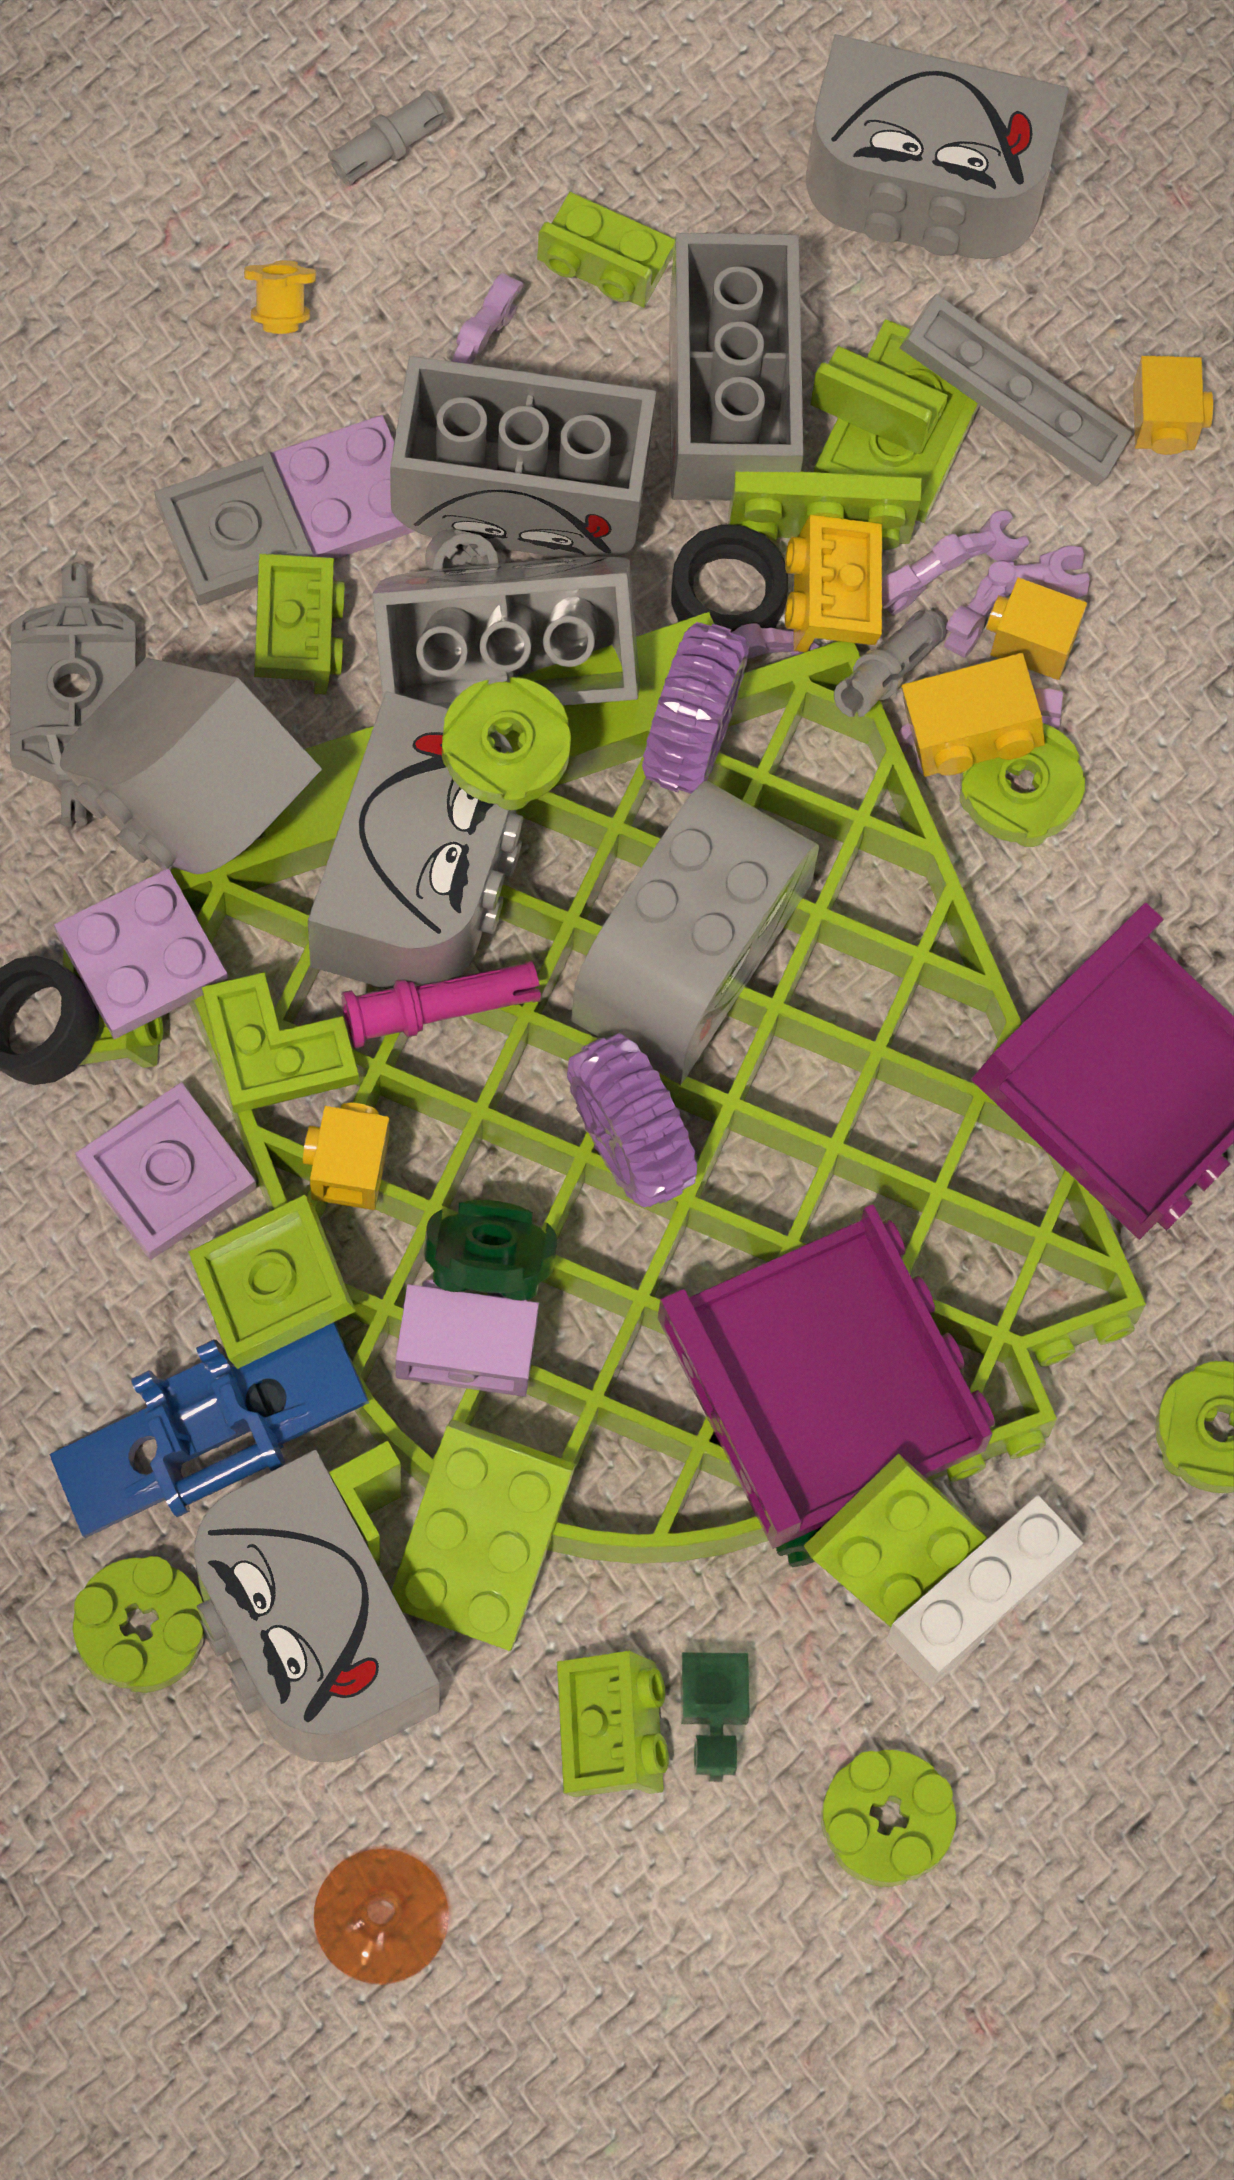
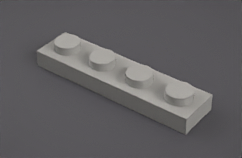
[899,293,1133,487]

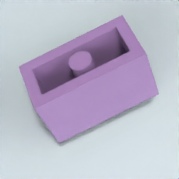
[396,1280,539,1397]

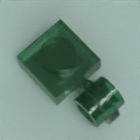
[680,1652,750,1782]

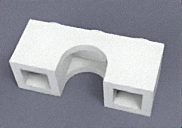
[886,1495,1083,1689]

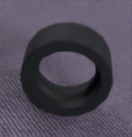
[671,525,788,632]
[0,955,99,1085]

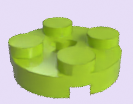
[442,677,571,810]
[959,723,1085,847]
[1155,1361,1234,1493]
[72,1556,205,1693]
[821,1749,956,1887]

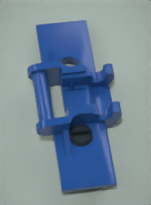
[49,1322,370,1538]

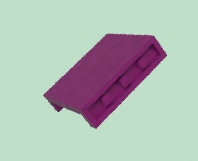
[971,902,1234,1240]
[657,1204,995,1549]

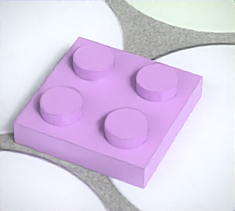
[270,415,415,560]
[54,868,228,1039]
[75,1082,256,1261]

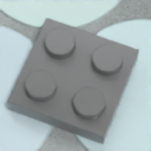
[154,452,313,606]

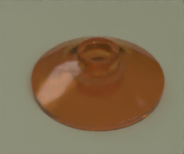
[314,1849,449,1985]

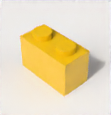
[901,653,1045,777]

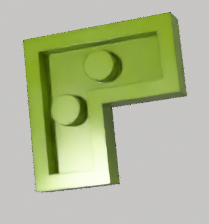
[202,972,359,1114]

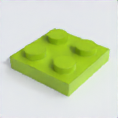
[188,1195,356,1369]
[804,1453,988,1628]

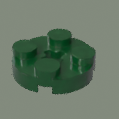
[424,1200,557,1301]

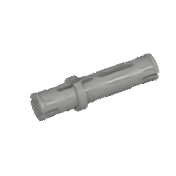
[834,610,946,717]

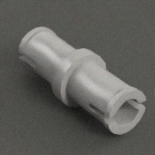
[328,90,447,186]

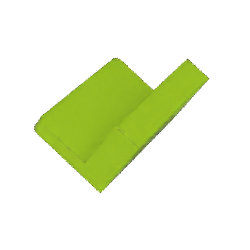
[810,346,948,455]
[329,1441,401,1566]

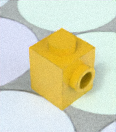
[1133,356,1213,455]
[986,577,1087,680]
[303,1103,389,1210]

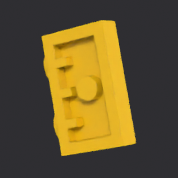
[785,515,882,652]

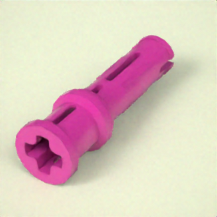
[341,961,541,1049]

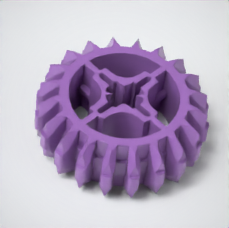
[642,622,749,794]
[567,1033,697,1208]

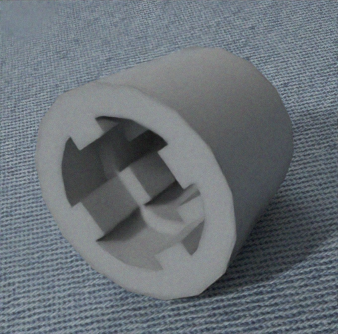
[425,529,498,570]

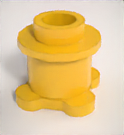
[244,260,316,334]

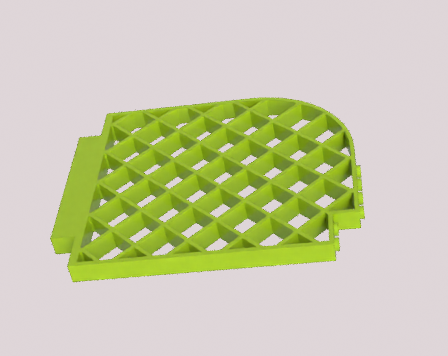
[147,612,1146,1564]

